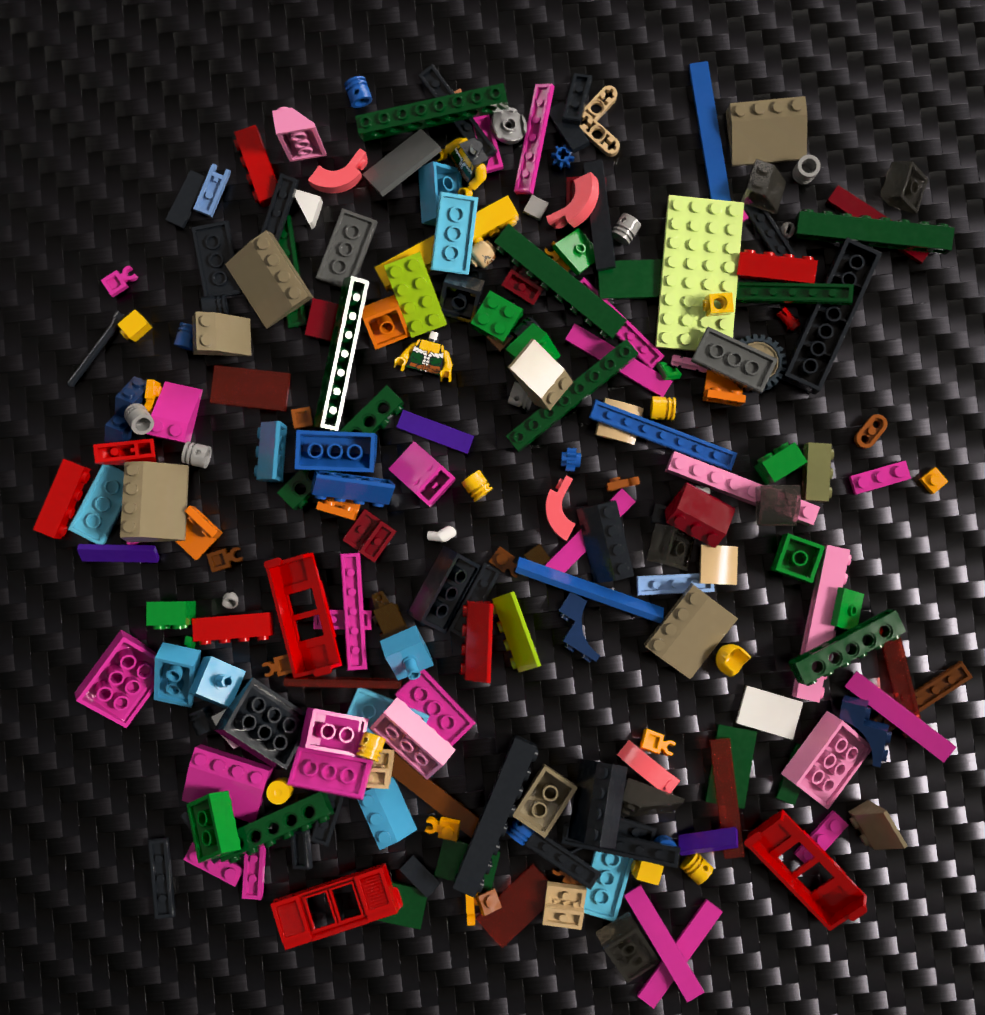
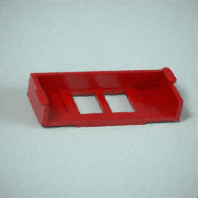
[264,553,342,678]
[744,809,867,931]
[270,863,403,950]

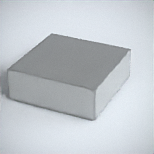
[523,195,549,221]

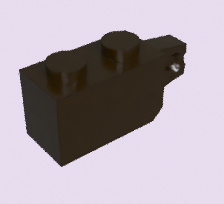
[372,591,408,640]

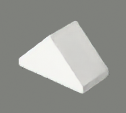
[295,190,323,229]

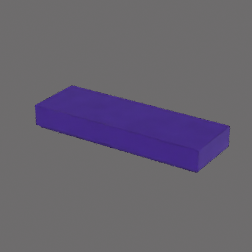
[679,827,738,856]

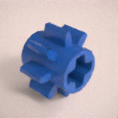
[551,144,574,170]
[561,448,581,471]

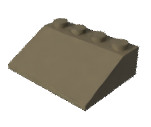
[726,96,807,167]
[225,230,314,329]
[120,461,189,543]
[644,583,738,679]

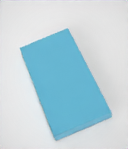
[430,192,478,275]
[68,464,124,544]
[347,686,430,735]
[584,851,633,922]

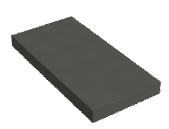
[362,129,442,197]
[316,208,378,288]
[691,327,778,394]

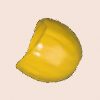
[716,644,751,677]

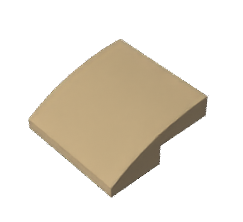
[595,398,644,445]
[699,545,738,585]
[354,749,395,789]
[542,881,587,930]

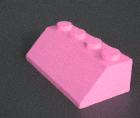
[272,107,327,162]
[370,698,455,780]

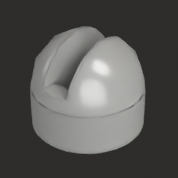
[780,222,796,238]
[222,592,238,609]

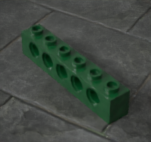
[788,609,906,686]
[220,792,335,864]

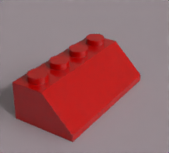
[460,601,493,683]

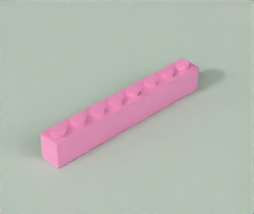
[665,451,820,526]
[792,545,851,703]

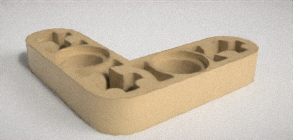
[579,86,620,157]

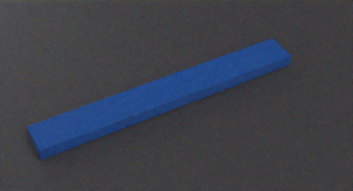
[688,61,731,201]
[588,399,737,471]
[515,557,664,623]

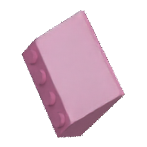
[781,711,871,809]

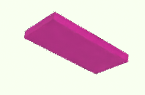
[394,669,476,746]
[287,746,373,800]

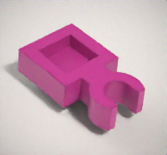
[101,266,138,297]

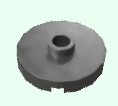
[490,107,527,145]

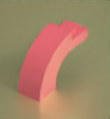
[308,149,368,193]
[546,172,599,229]
[545,476,575,542]
[617,740,680,796]

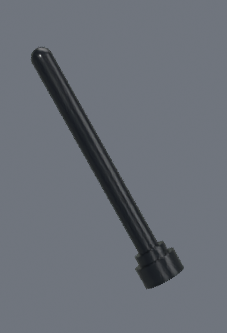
[67,310,126,388]

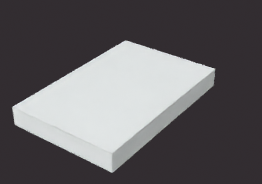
[735,685,803,740]

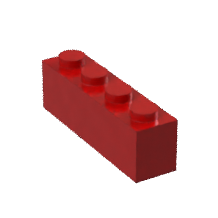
[234,125,277,207]
[737,249,818,283]
[33,459,91,539]
[192,612,274,645]

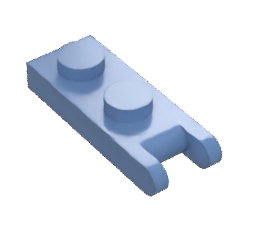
[193,164,231,217]

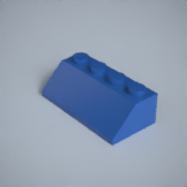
[295,430,377,473]
[311,470,395,507]

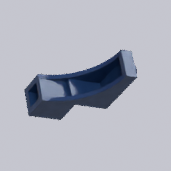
[104,376,147,443]
[558,592,600,662]
[839,695,892,768]

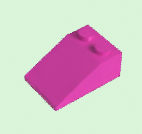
[147,381,203,444]
[299,707,369,758]

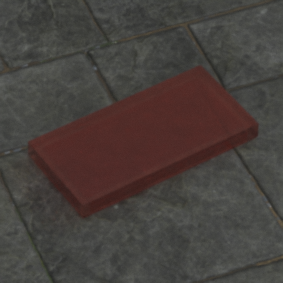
[210,365,291,412]
[476,864,549,948]

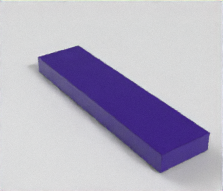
[396,410,474,455]
[77,544,159,563]

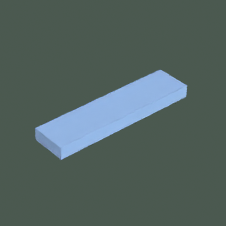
[636,573,715,595]

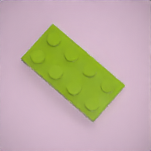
[384,252,447,338]

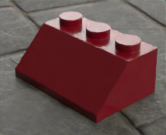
[665,482,735,548]

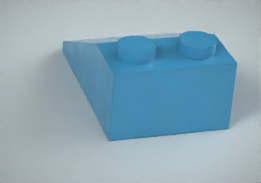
[154,642,201,708]

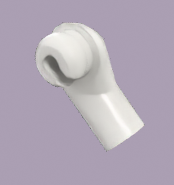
[427,526,456,542]

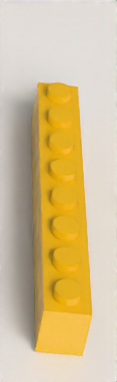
[374,195,519,292]

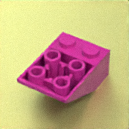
[389,442,456,508]

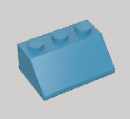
[418,161,463,226]
[254,421,287,483]
[357,776,417,850]

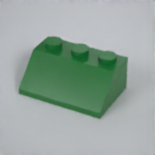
[186,791,241,863]

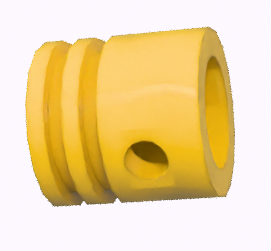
[650,396,676,420]
[461,470,493,502]
[356,732,386,762]
[266,777,294,804]
[680,854,714,885]

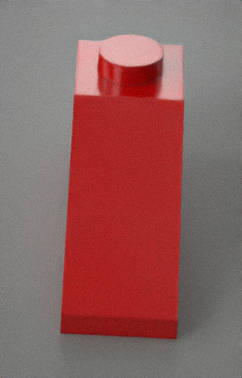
[93,438,156,465]

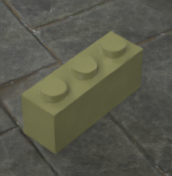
[801,442,834,503]

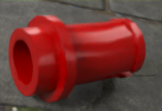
[777,307,801,332]

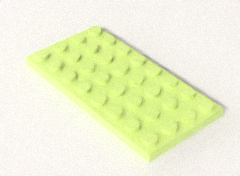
[655,195,744,351]

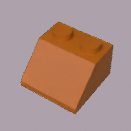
[362,294,410,350]

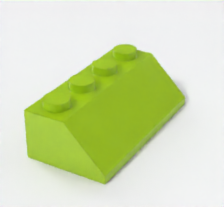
[492,591,541,672]

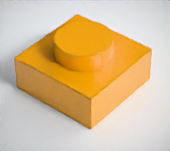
[919,467,948,494]

